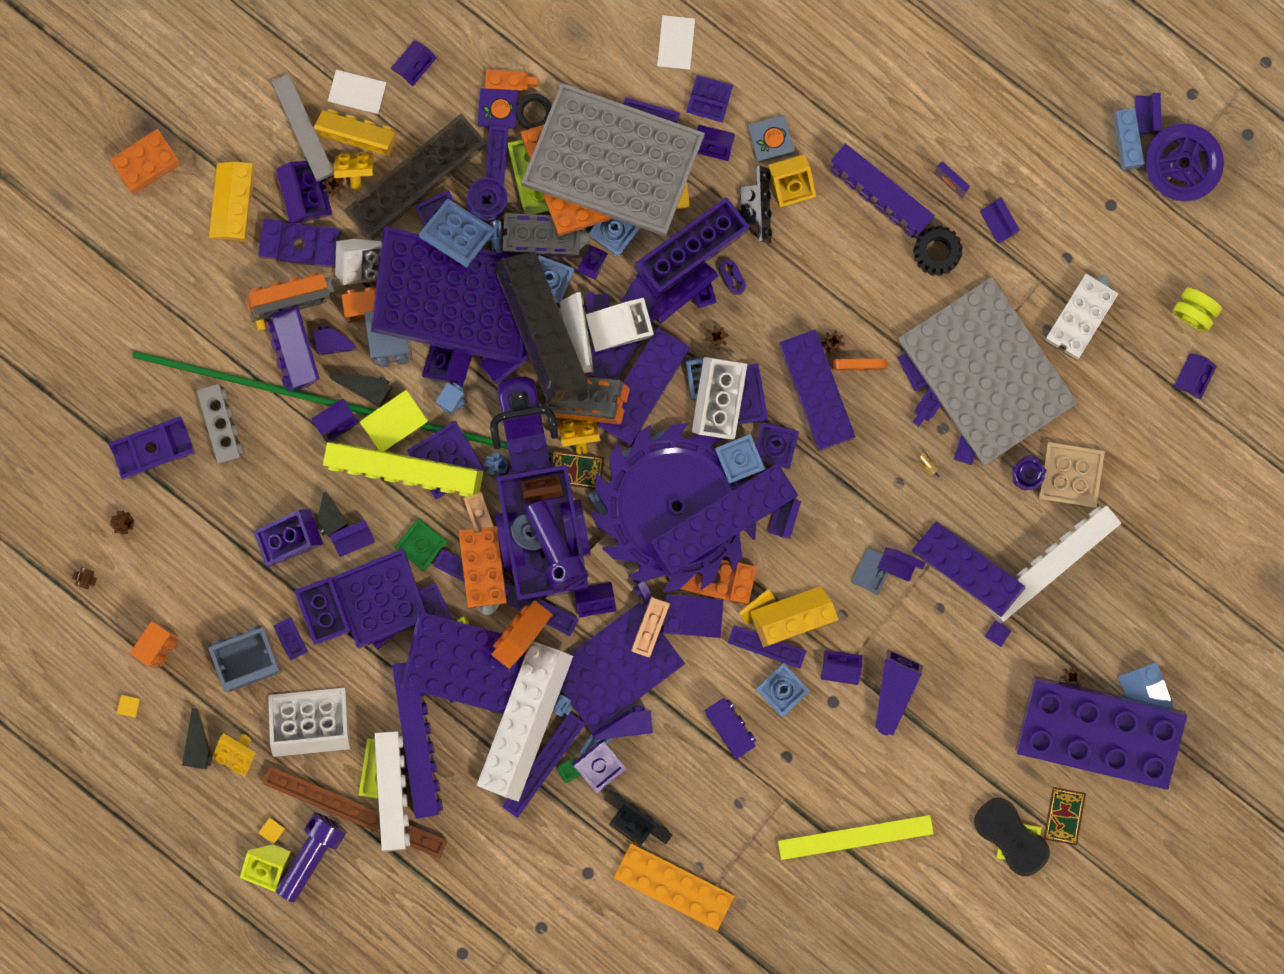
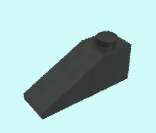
[330,374,392,407]
[182,708,213,769]

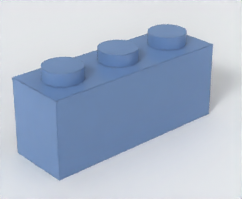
[1113,108,1144,171]

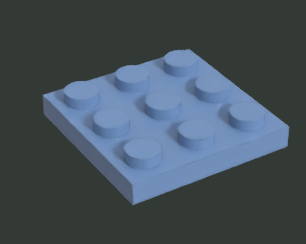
[418,199,496,267]

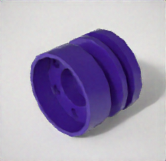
[466,177,508,222]

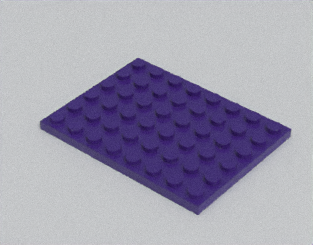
[370,226,532,365]

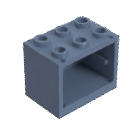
[364,311,413,368]
[208,625,283,692]

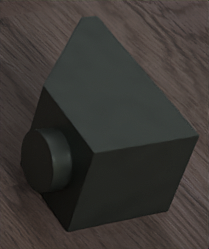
[317,491,348,537]

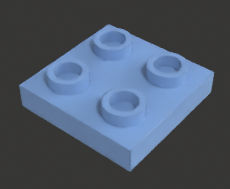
[589,218,640,257]
[529,255,575,305]
[755,663,810,717]

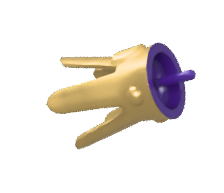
[913,450,940,478]

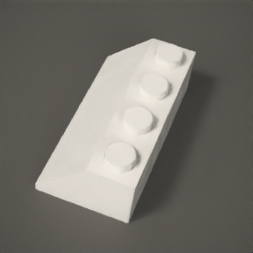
[558,292,594,377]
[692,357,747,440]

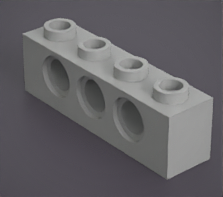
[197,384,244,465]

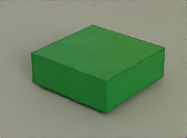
[556,758,581,784]

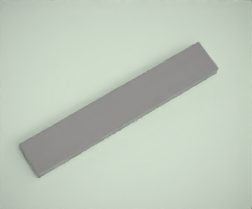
[271,74,334,182]

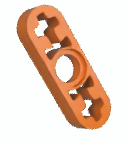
[831,359,887,371]

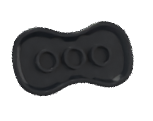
[974,798,1050,876]

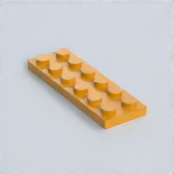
[614,843,735,931]

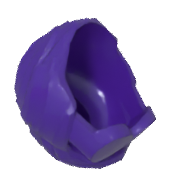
[1012,455,1047,491]

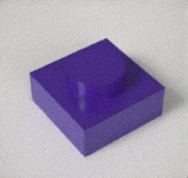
[984,621,1011,647]

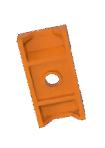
[679,560,757,605]

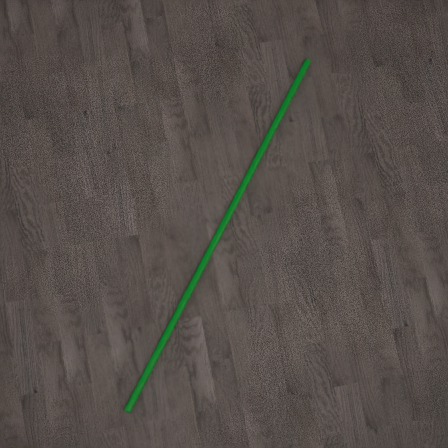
[133,351,552,460]

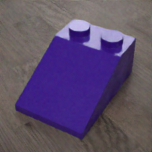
[253,509,324,567]
[663,595,723,638]

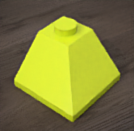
[240,844,291,892]

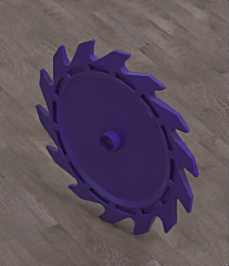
[590,423,756,592]

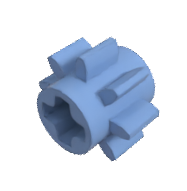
[484,452,508,477]
[552,693,573,717]

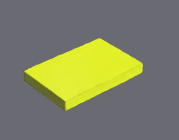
[360,389,429,451]
[359,738,405,799]

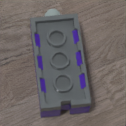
[503,213,590,258]

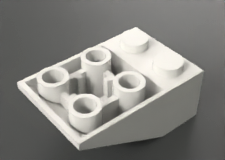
[335,239,382,286]
[585,298,654,352]

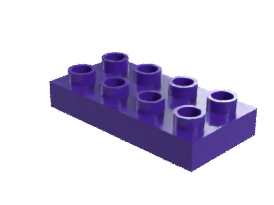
[1015,676,1187,790]

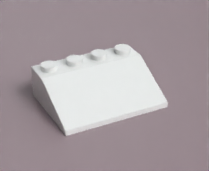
[268,688,350,757]

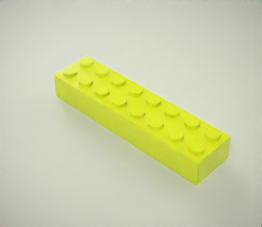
[323,442,484,497]

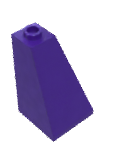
[875,650,923,736]

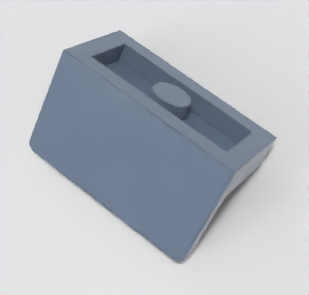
[851,548,888,595]

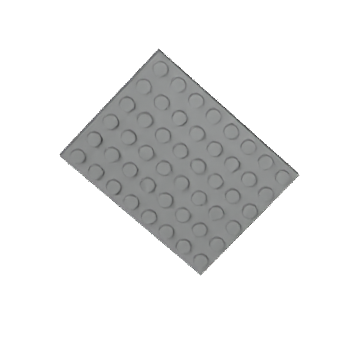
[521,83,705,236]
[897,277,1078,466]

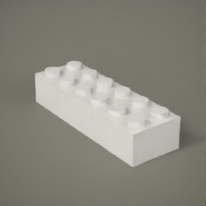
[375,732,410,852]

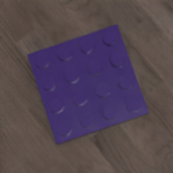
[332,549,427,649]

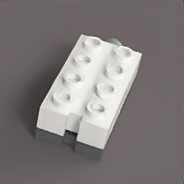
[1044,274,1119,361]

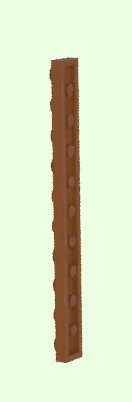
[262,766,448,859]

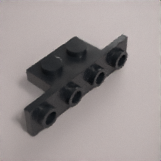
[740,166,772,243]
[604,790,673,847]

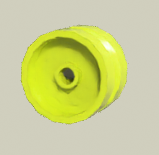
[1172,287,1222,332]

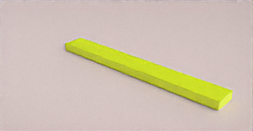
[778,815,934,860]

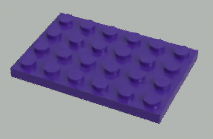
[561,602,685,733]
[401,612,525,714]

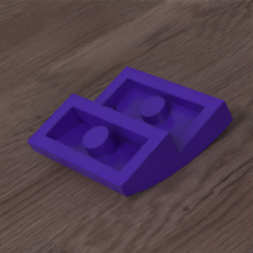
[686,75,733,123]

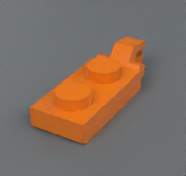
[485,70,538,92]

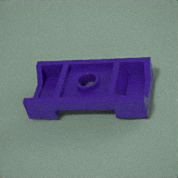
[258,218,341,268]
[108,416,195,480]

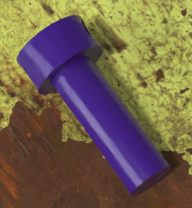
[525,501,589,592]
[275,812,347,903]

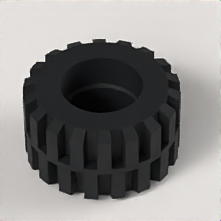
[913,225,963,276]

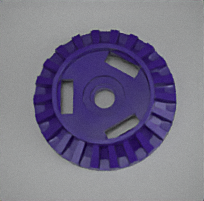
[1145,124,1224,202]

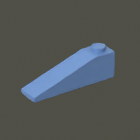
[1118,662,1174,709]

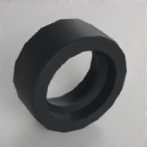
[516,93,552,130]

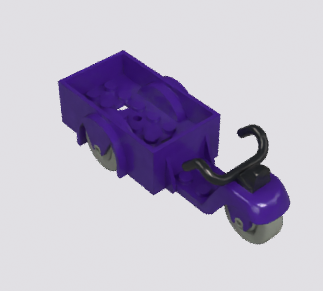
[490,377,591,602]

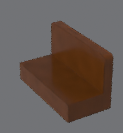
[521,475,563,503]

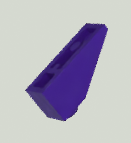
[592,706,653,740]

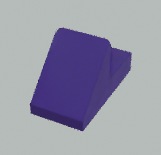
[577,246,608,279]
[695,283,717,308]

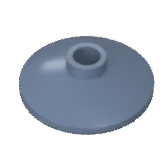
[511,514,542,550]

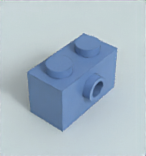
[435,382,466,416]

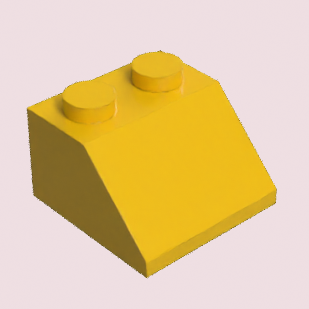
[768,154,816,207]

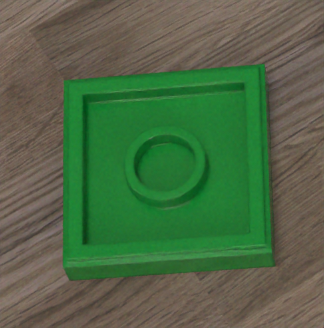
[394,518,448,572]

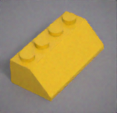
[314,109,397,157]
[209,162,255,242]
[750,586,839,648]

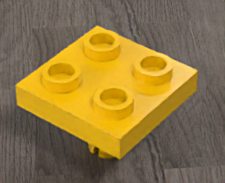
[334,152,374,189]
[558,419,600,455]
[213,733,256,777]

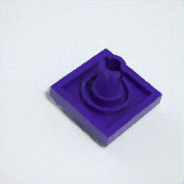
[756,422,799,469]

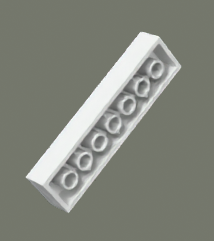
[985,505,1121,623]
[476,641,573,802]

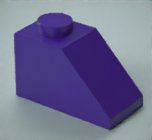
[314,326,356,356]

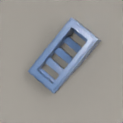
[685,357,704,399]

